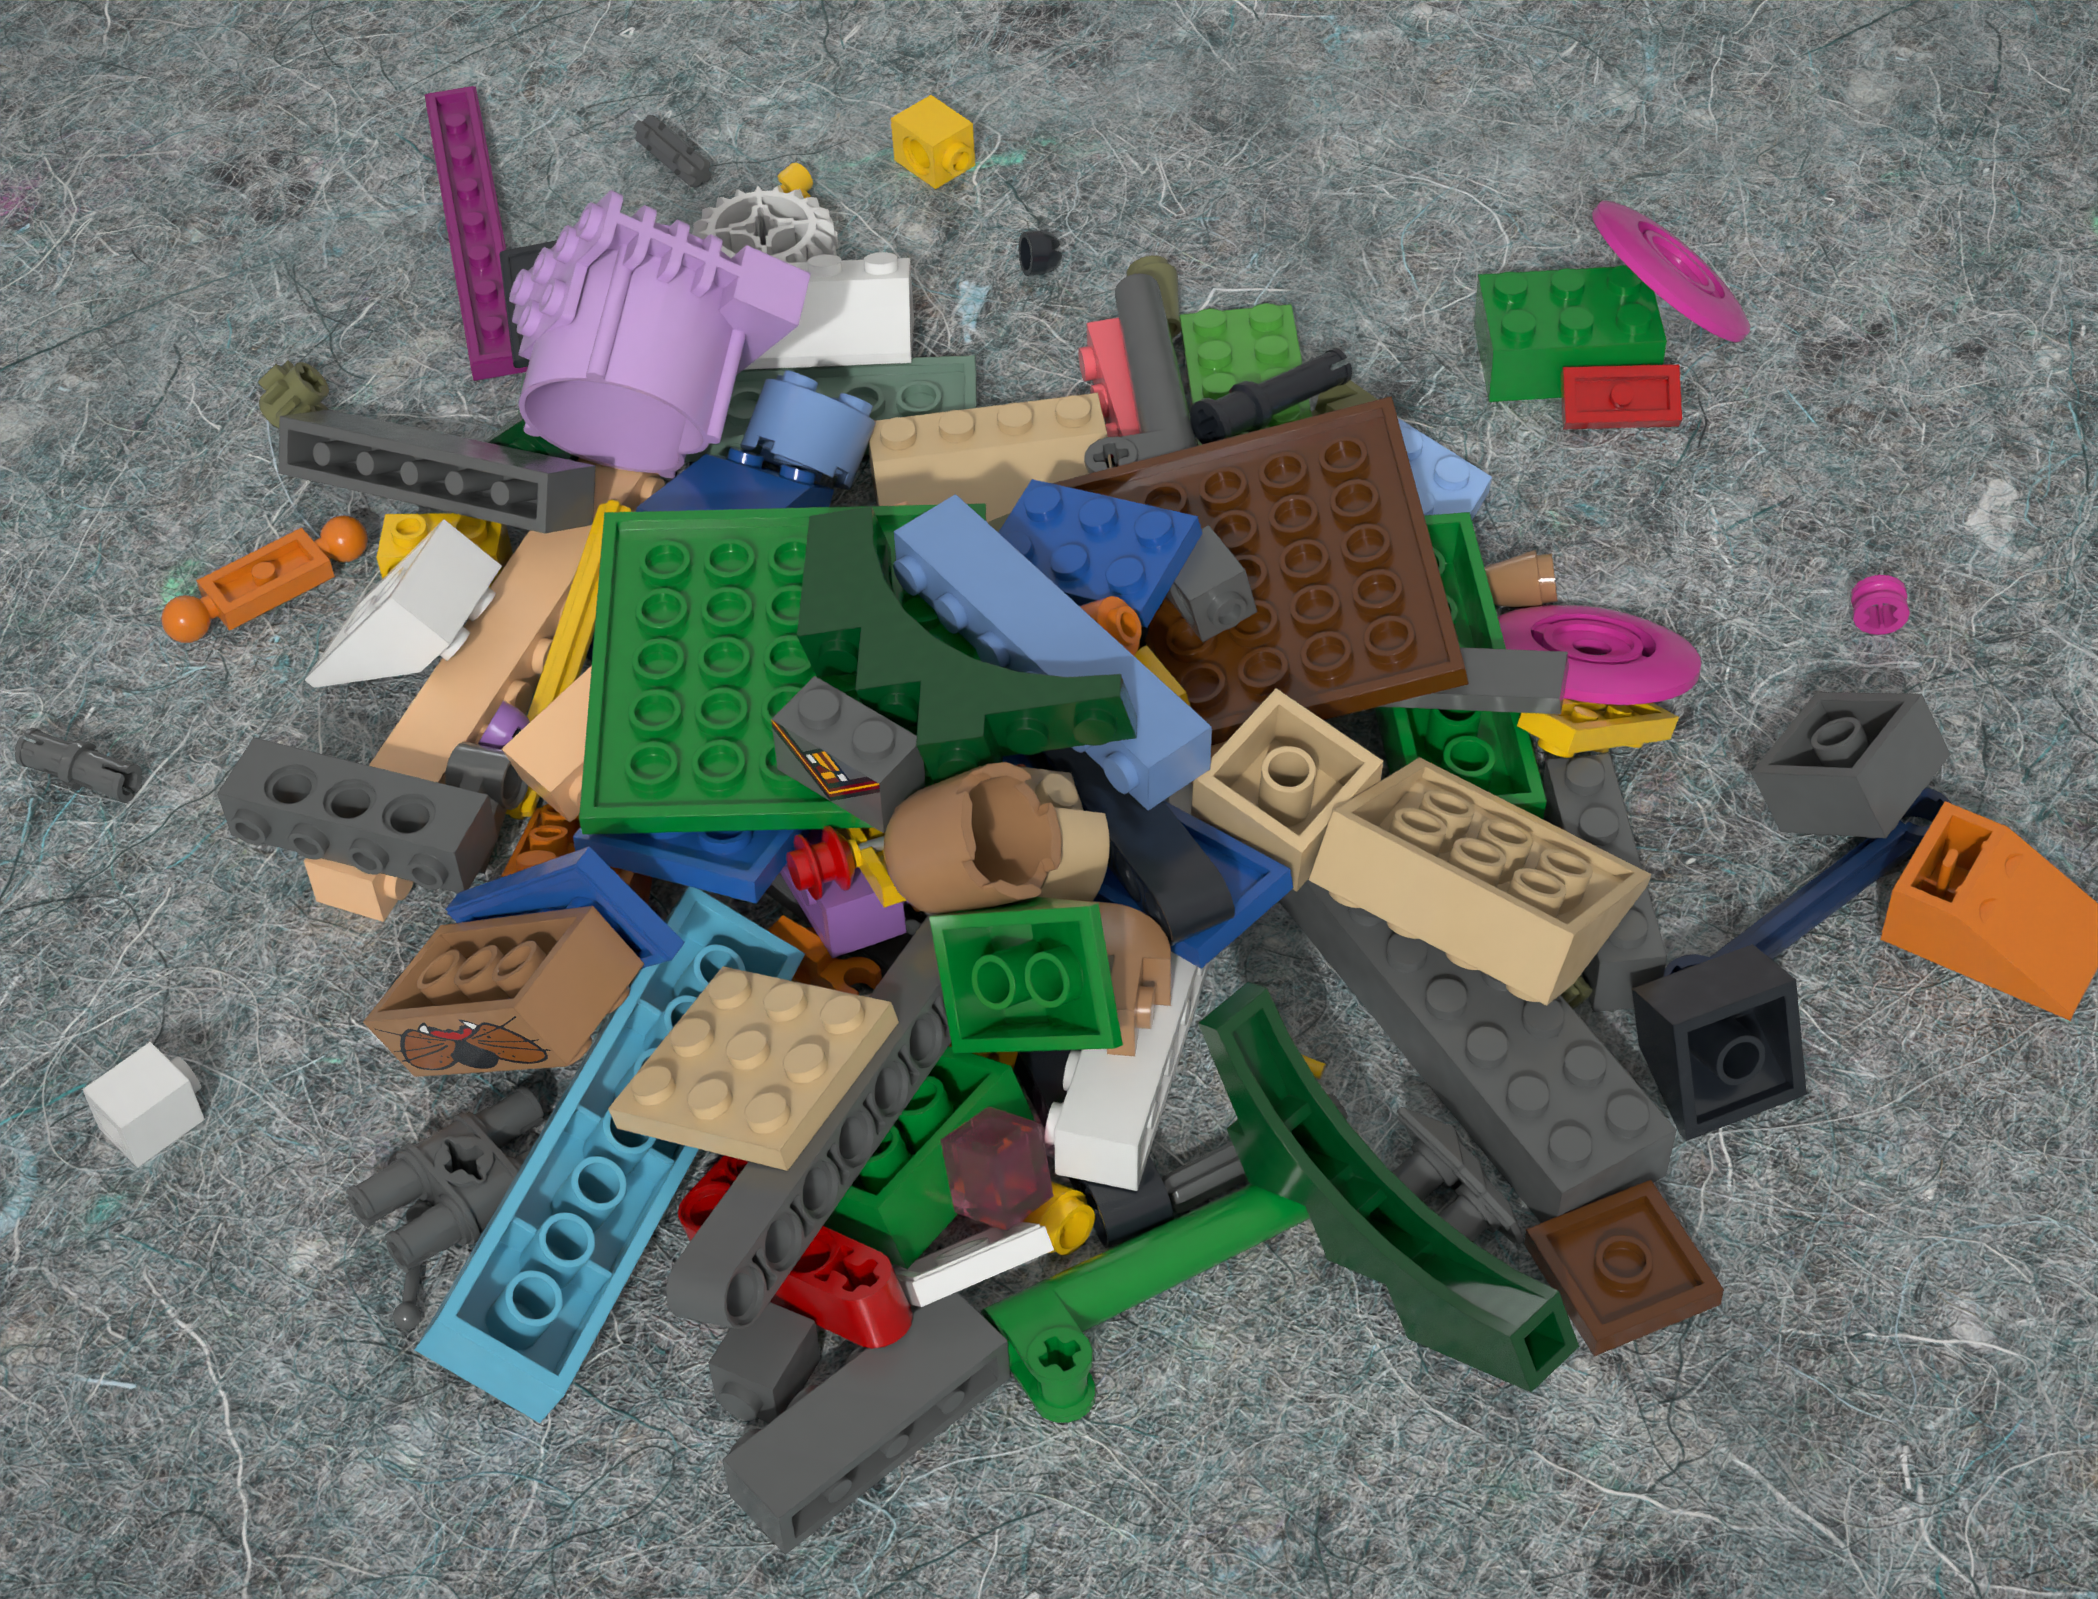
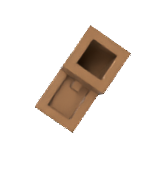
[1074,900,1171,1057]

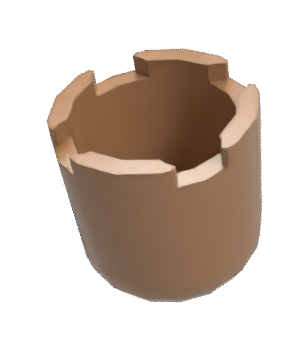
[883,762,1062,915]

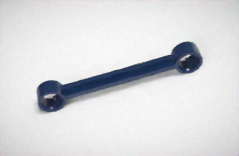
[1664,788,1952,977]

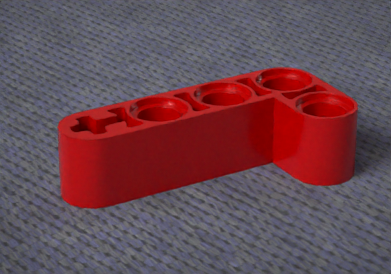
[677,1155,913,1349]

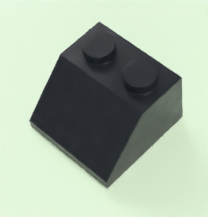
[1632,944,1807,1141]

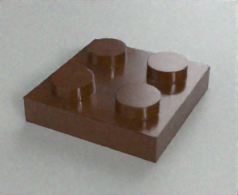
[1524,1180,1724,1356]

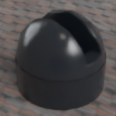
[1018,231,1062,276]

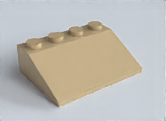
[868,393,1112,522]
[1309,757,1652,1006]

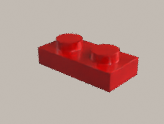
[1560,364,1682,430]

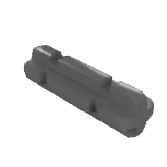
[634,115,712,188]

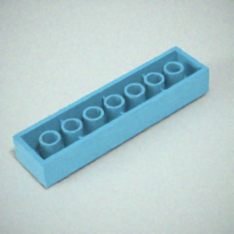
[414,886,805,1423]

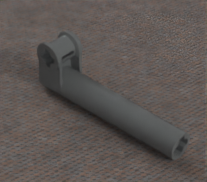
[1084,274,1197,474]

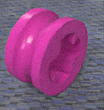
[1851,575,1910,635]

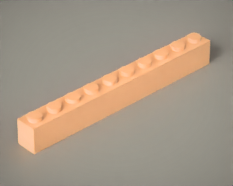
[304,458,665,922]

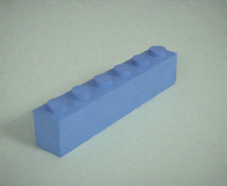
[893,494,1212,811]

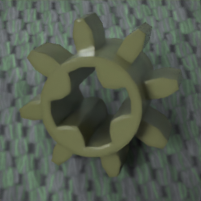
[258,360,329,429]

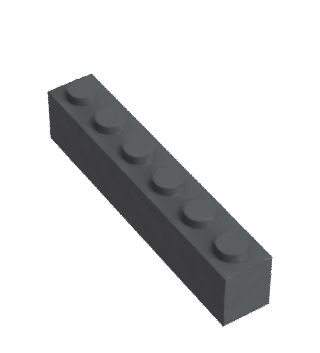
[278,410,596,534]

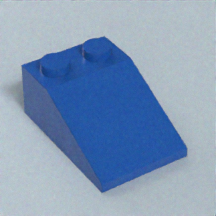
[636,447,834,512]

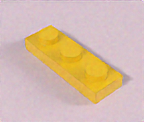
[1517,698,1679,758]

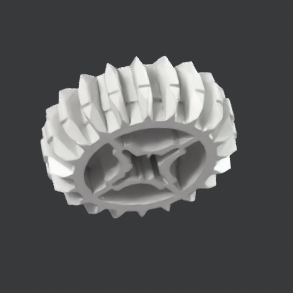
[692,185,839,263]

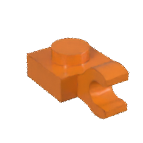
[767,915,882,995]

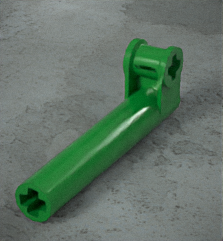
[980,1184,1310,1423]

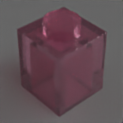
[941,1106,1054,1231]

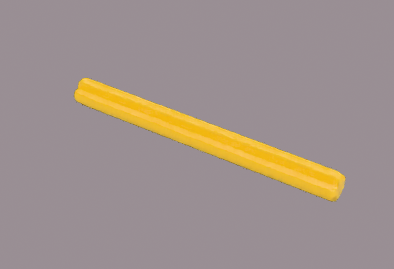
[506,499,632,820]

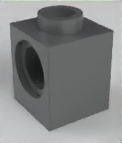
[1166,525,1257,642]

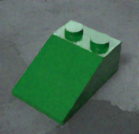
[929,896,1123,1053]

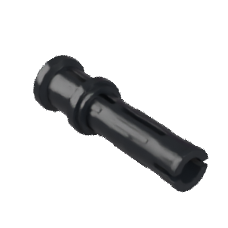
[1190,348,1352,445]

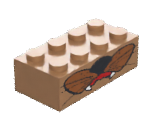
[363,906,644,1077]

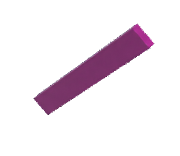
[424,86,528,381]

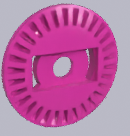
[1592,200,1750,342]
[1498,605,1701,705]

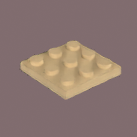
[608,966,899,1171]

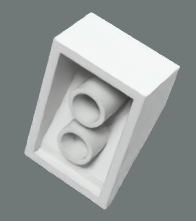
[305,519,502,688]

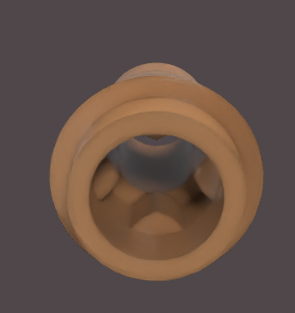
[1484,549,1558,608]

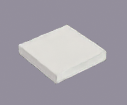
[894,1220,1054,1307]

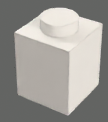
[82,1042,205,1168]

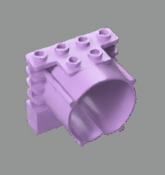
[509,190,811,478]

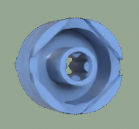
[740,370,876,490]

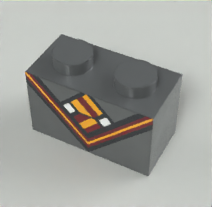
[771,676,926,833]

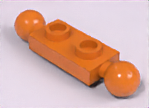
[161,515,368,643]

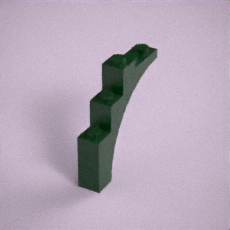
[797,506,1137,784]
[1198,982,1580,1392]

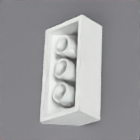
[744,252,914,370]

